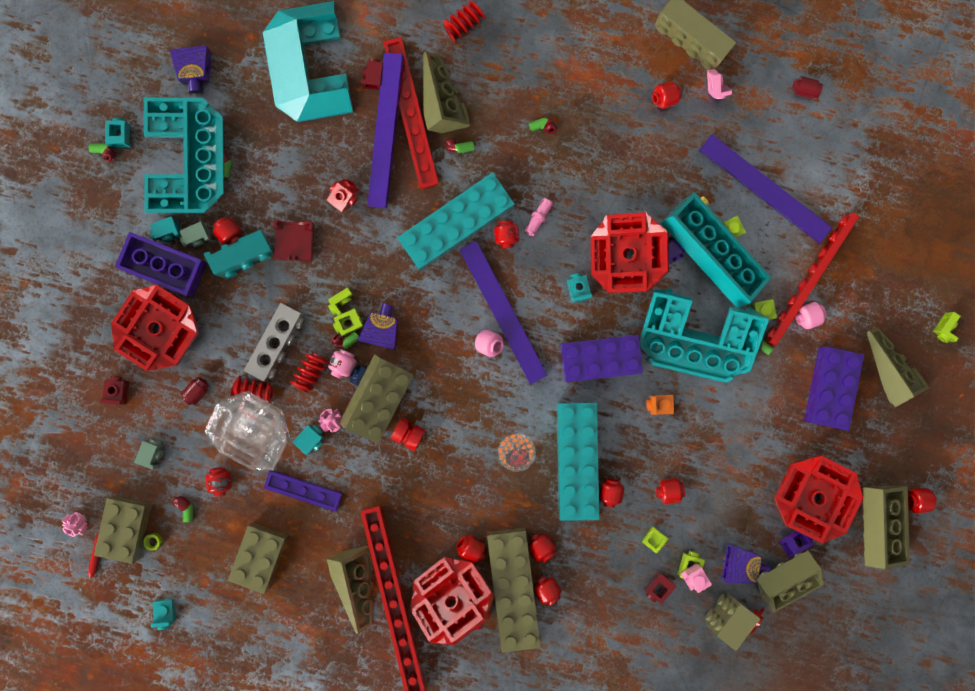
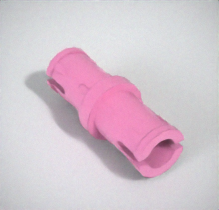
[524,198,553,237]

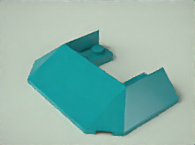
[263,1,354,122]
[144,97,224,213]
[639,288,769,383]

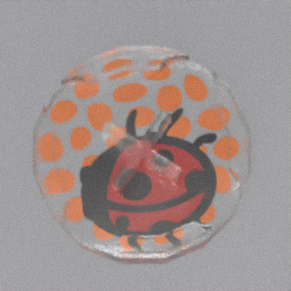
[498,433,536,472]

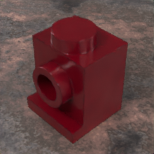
[361,59,383,90]
[100,376,129,405]
[644,570,676,604]

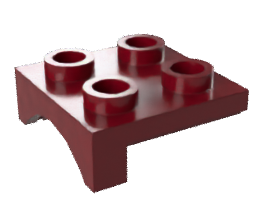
[273,220,314,262]

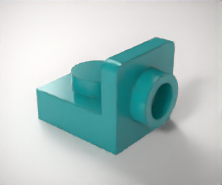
[151,598,176,630]

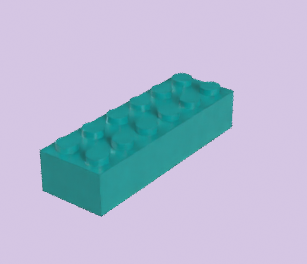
[397,172,514,272]
[661,192,771,308]
[557,402,599,521]

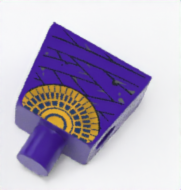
[170,46,212,93]
[358,303,398,350]
[721,543,771,584]

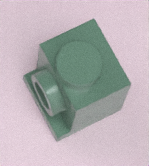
[180,221,213,248]
[134,438,163,469]

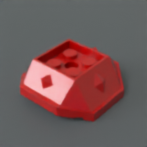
[591,212,669,293]
[111,284,199,371]
[774,455,863,544]
[410,557,494,646]

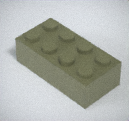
[655,0,737,70]
[339,354,413,444]
[862,484,910,569]

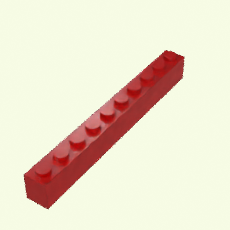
[360,504,428,691]

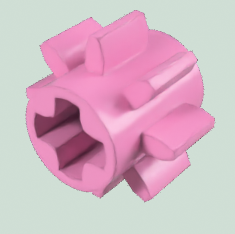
[318,409,342,432]
[62,512,88,537]

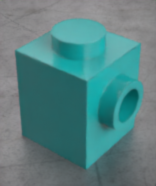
[292,424,325,455]

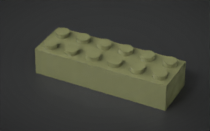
[487,527,541,653]

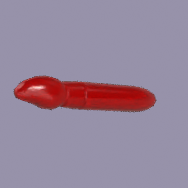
[88,532,99,578]

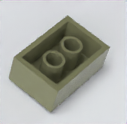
[94,496,152,564]
[228,522,289,594]
[757,551,824,613]
[704,592,760,651]

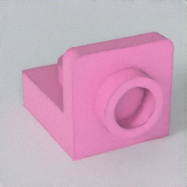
[707,69,732,99]

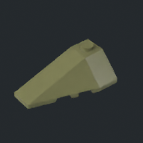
[423,52,470,133]
[867,328,930,407]

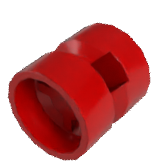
[390,417,426,451]

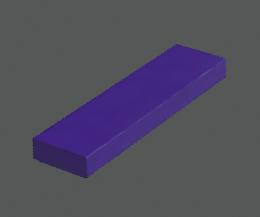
[264,469,343,512]

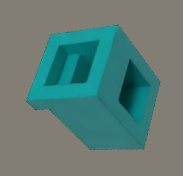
[105,118,131,148]
[150,216,182,242]
[567,273,592,303]

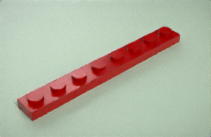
[383,37,439,190]
[766,212,859,346]

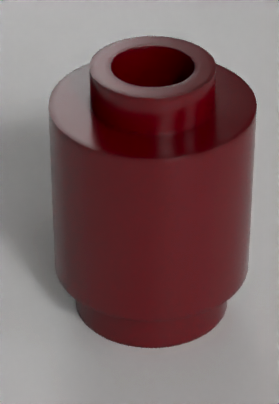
[792,76,823,99]
[181,377,210,406]

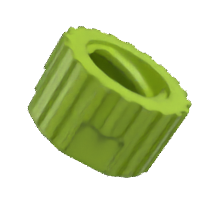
[143,533,163,551]

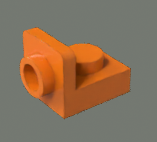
[646,395,674,415]

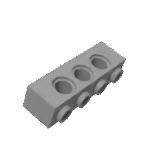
[244,303,304,382]

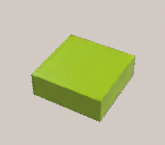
[641,526,669,554]

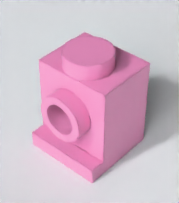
[681,564,712,593]

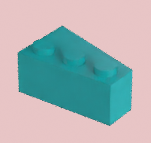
[204,230,274,279]

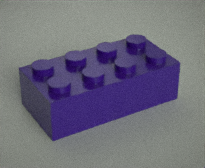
[115,232,207,298]
[560,335,643,382]
[804,347,864,431]

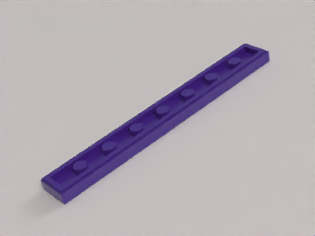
[367,53,404,208]
[699,135,832,244]
[459,241,547,384]

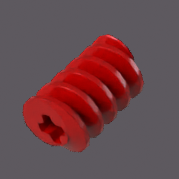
[443,0,486,43]
[290,350,329,393]
[230,375,274,407]

